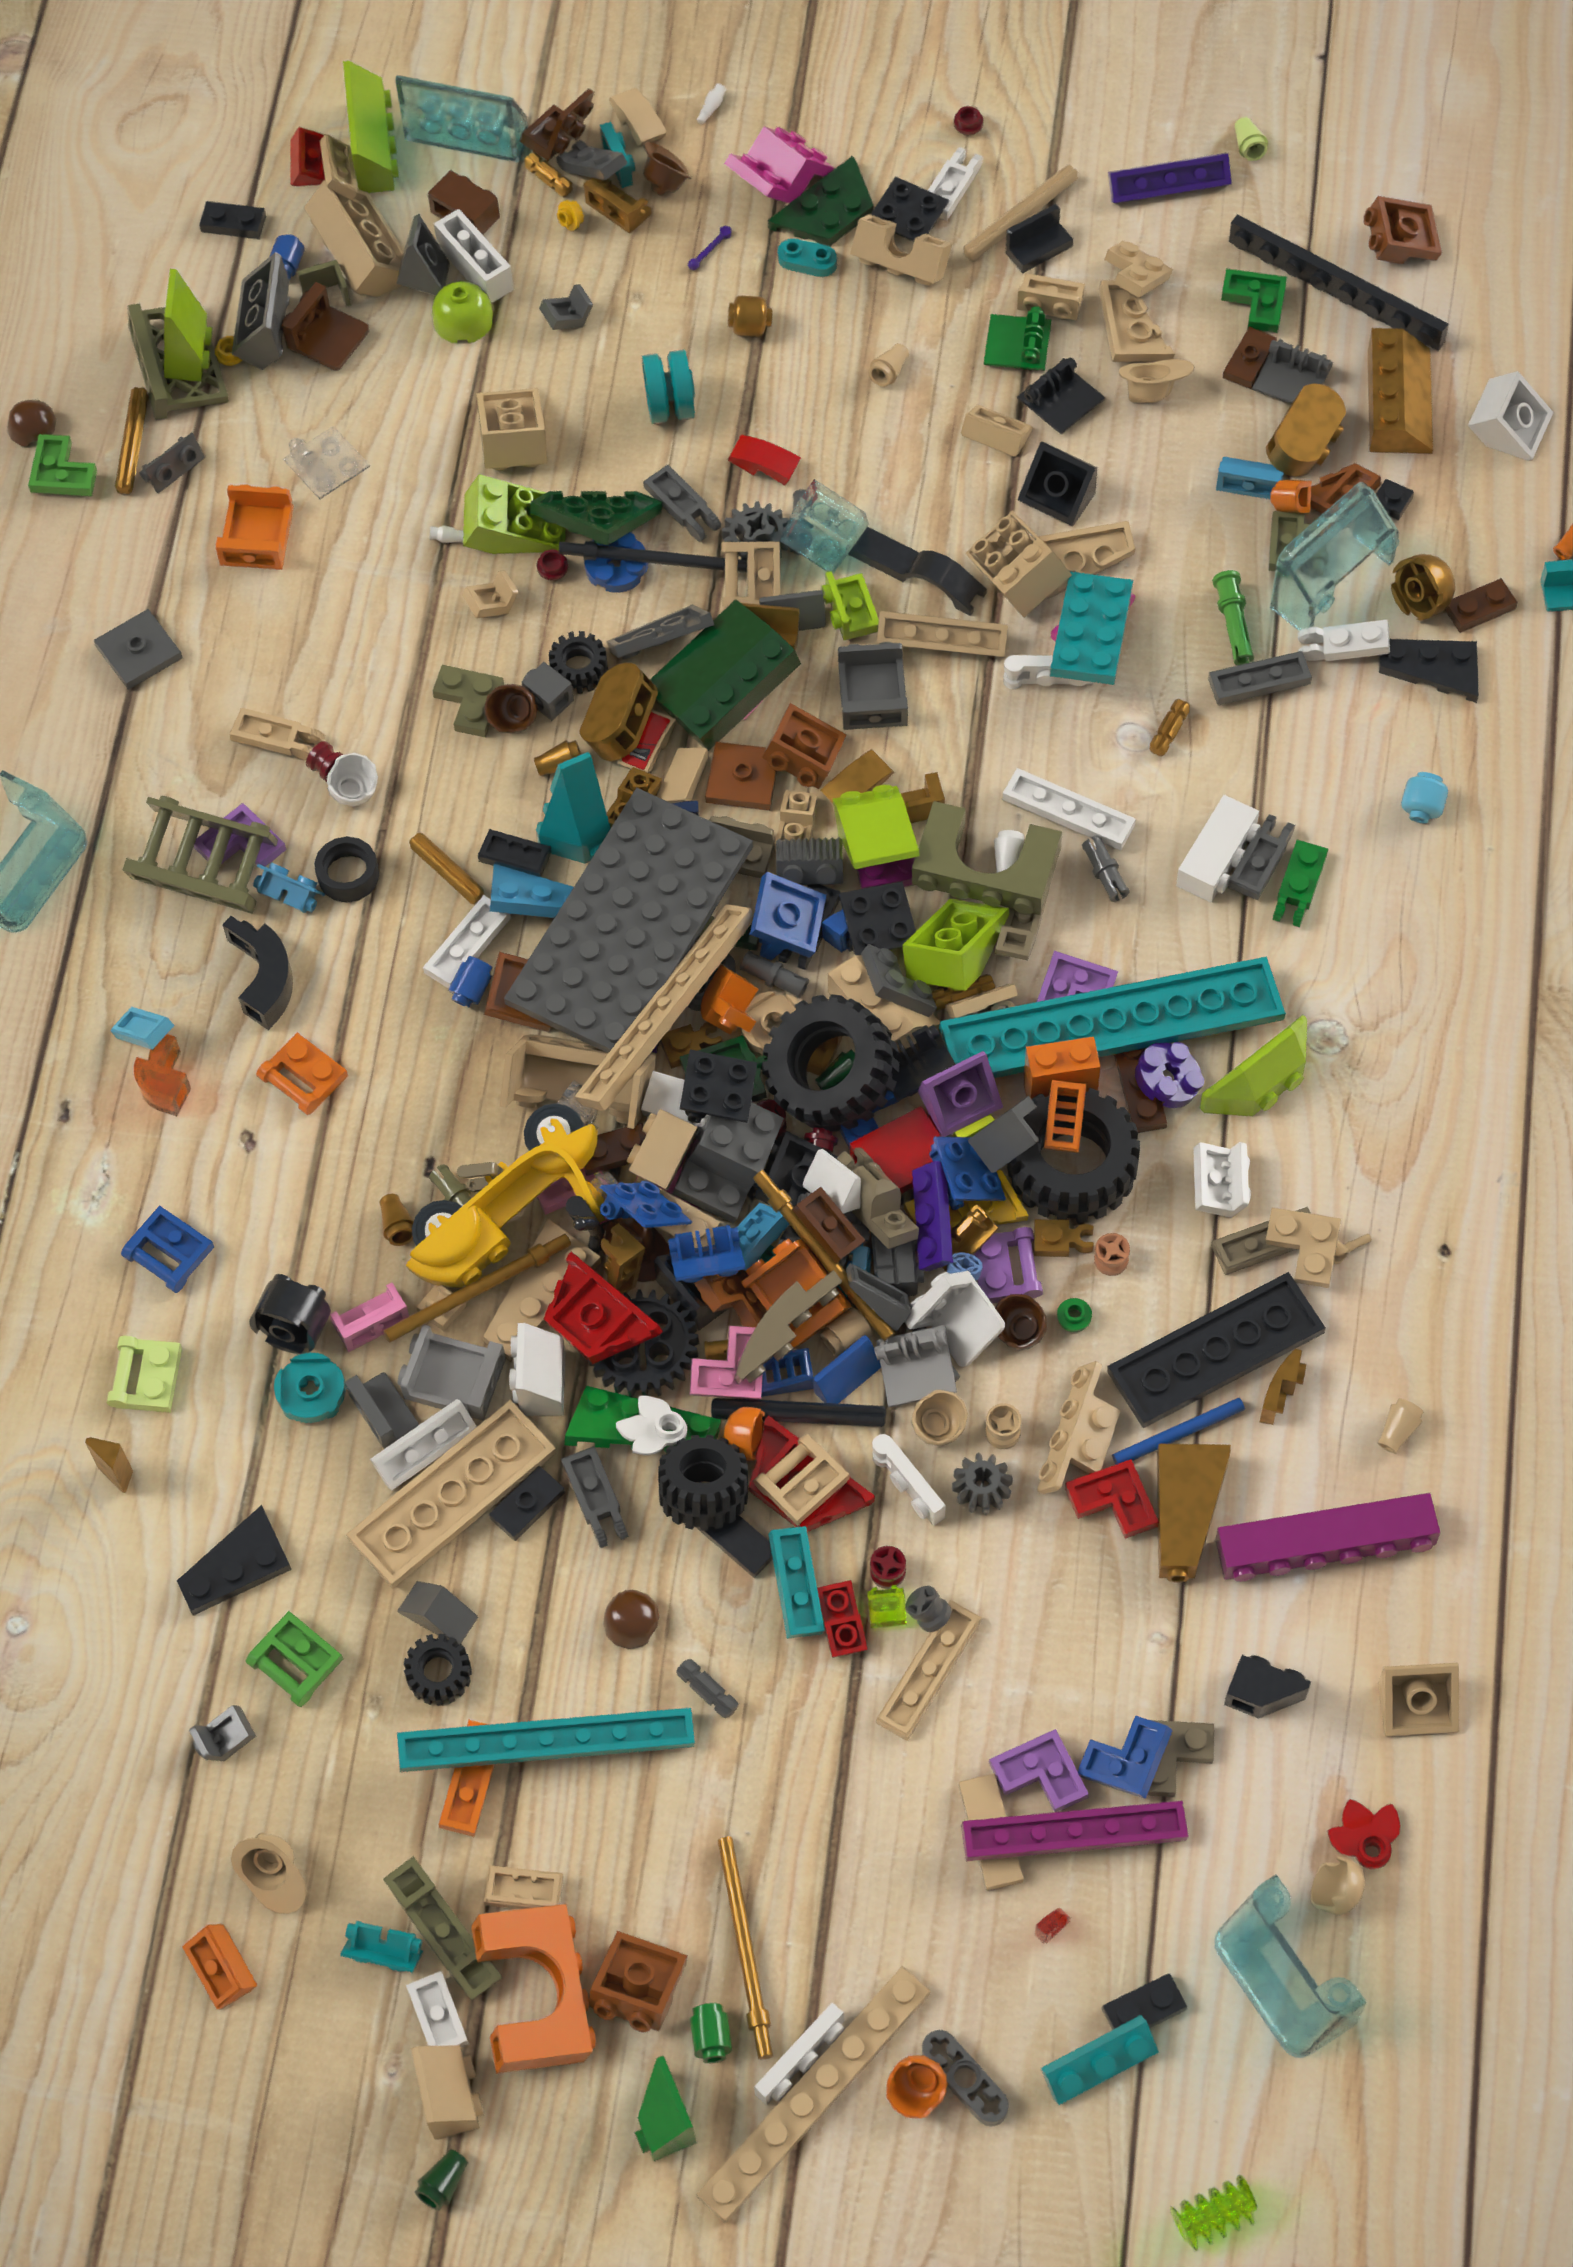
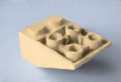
[965,511,1072,618]

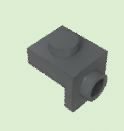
[539,284,593,330]
[189,1705,256,1761]

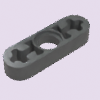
[922,2030,1009,2126]

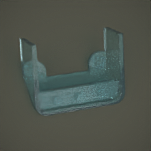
[1270,482,1400,631]
[0,770,87,932]

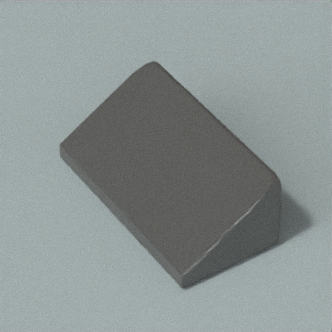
[759,590,826,631]

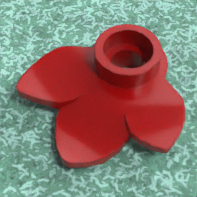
[1327,1799,1401,1869]

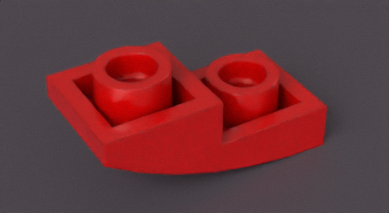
[727,435,801,486]
[817,1580,868,1658]

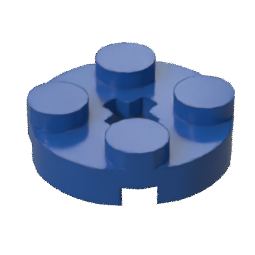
[584,532,648,593]

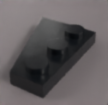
[177,1505,292,1616]

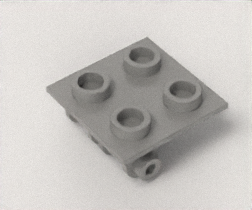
[874,1325,957,1407]

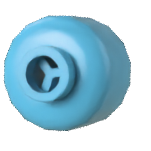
[1401,772,1448,823]

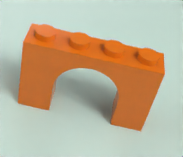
[471,1904,596,2074]

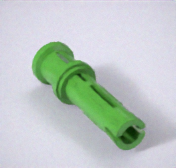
[1212,570,1254,665]

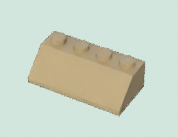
[304,181,404,297]

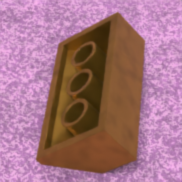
[1368,328,1433,454]

